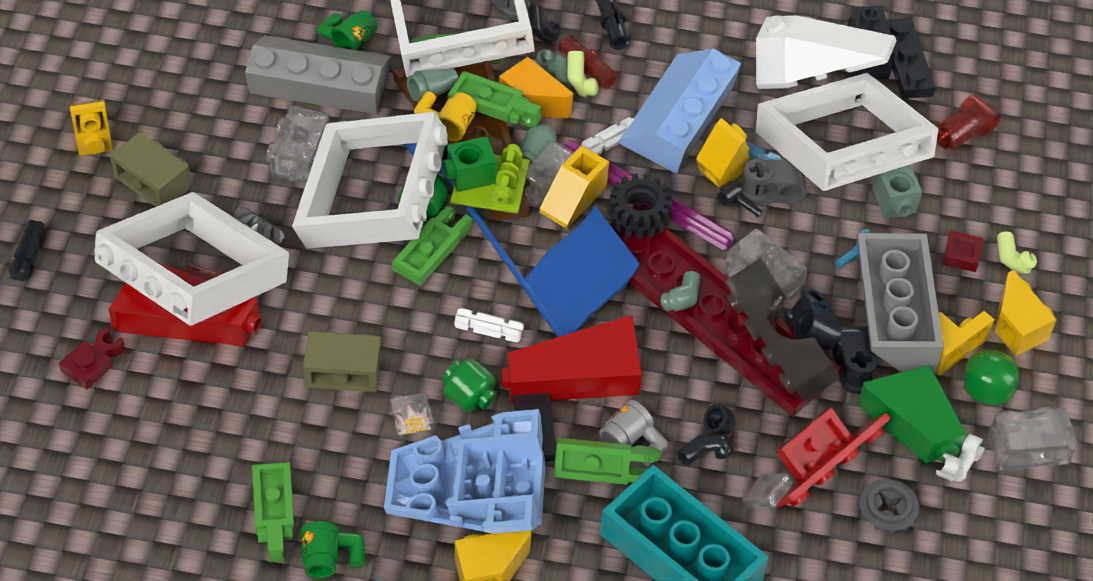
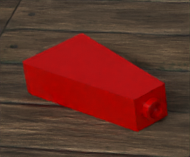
[108,261,262,346]
[501,316,642,403]

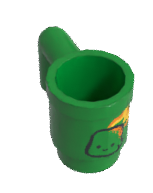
[317,10,377,50]
[301,521,365,578]

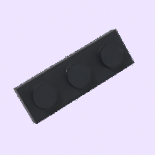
[886,17,936,99]

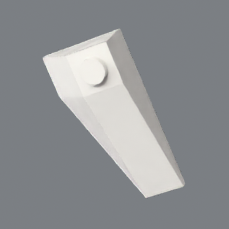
[756,15,896,89]

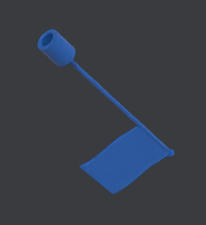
[404,143,639,337]

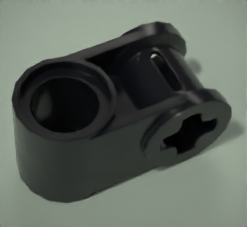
[783,286,842,350]
[832,326,877,394]

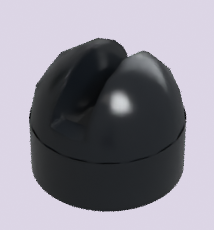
[703,404,736,434]

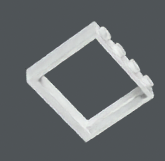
[390,0,535,77]
[756,73,938,191]
[292,112,448,249]
[94,192,289,326]

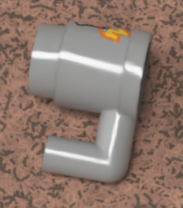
[600,400,668,466]

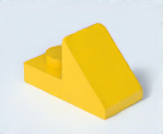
[935,311,995,376]

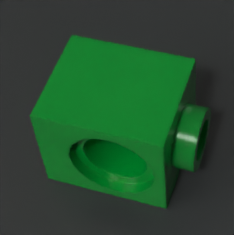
[443,136,497,192]

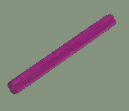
[562,140,735,250]

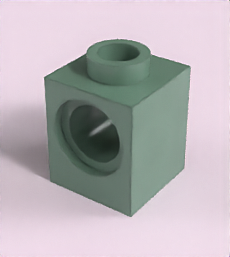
[872,165,922,219]

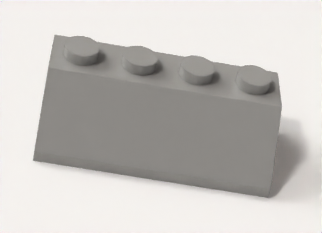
[245,35,391,115]
[857,233,944,372]

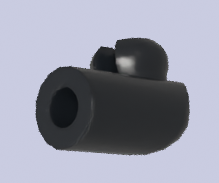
[527,5,561,43]
[677,433,734,466]

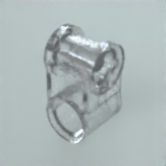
[526,141,575,205]

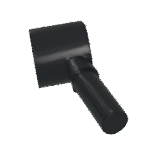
[717,181,763,218]

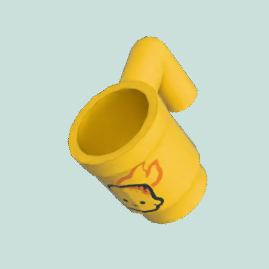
[414,91,477,142]

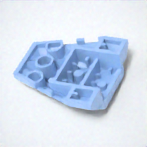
[384,409,546,534]

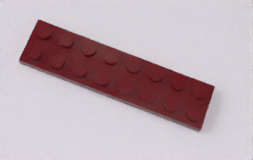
[610,204,842,417]

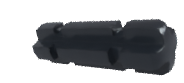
[8,219,46,282]

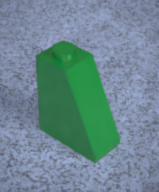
[858,365,966,463]

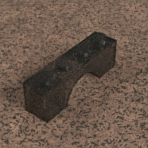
[725,258,840,402]

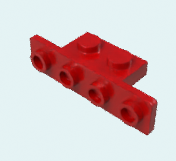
[773,408,891,508]

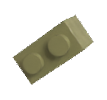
[110,132,191,207]
[303,331,381,393]

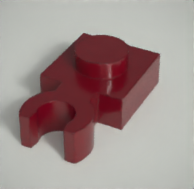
[59,328,125,390]

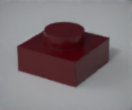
[942,230,984,272]

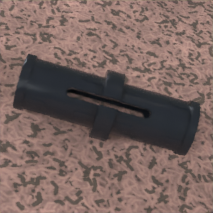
[595,0,630,50]

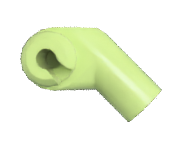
[567,51,599,98]
[997,232,1037,274]

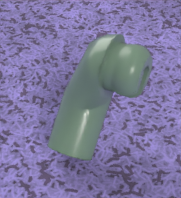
[536,49,572,90]
[660,271,700,311]

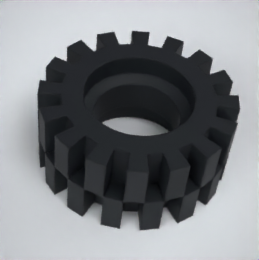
[609,174,672,239]

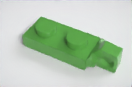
[448,71,541,127]
[252,462,294,563]

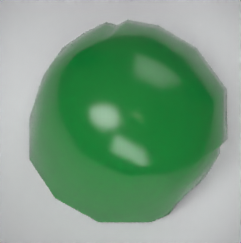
[964,350,1019,405]

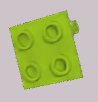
[450,144,530,214]

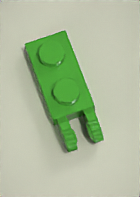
[392,205,474,286]
[554,438,661,485]

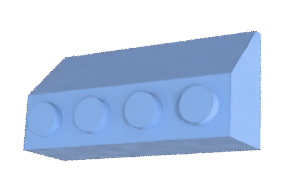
[619,48,742,174]

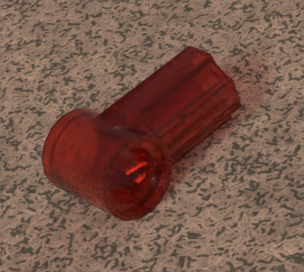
[935,94,1001,150]

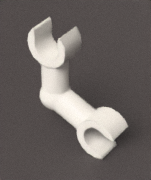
[936,434,985,482]

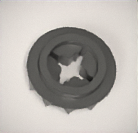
[233,207,285,244]
[858,479,919,535]

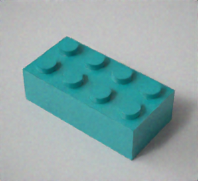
[600,465,769,581]

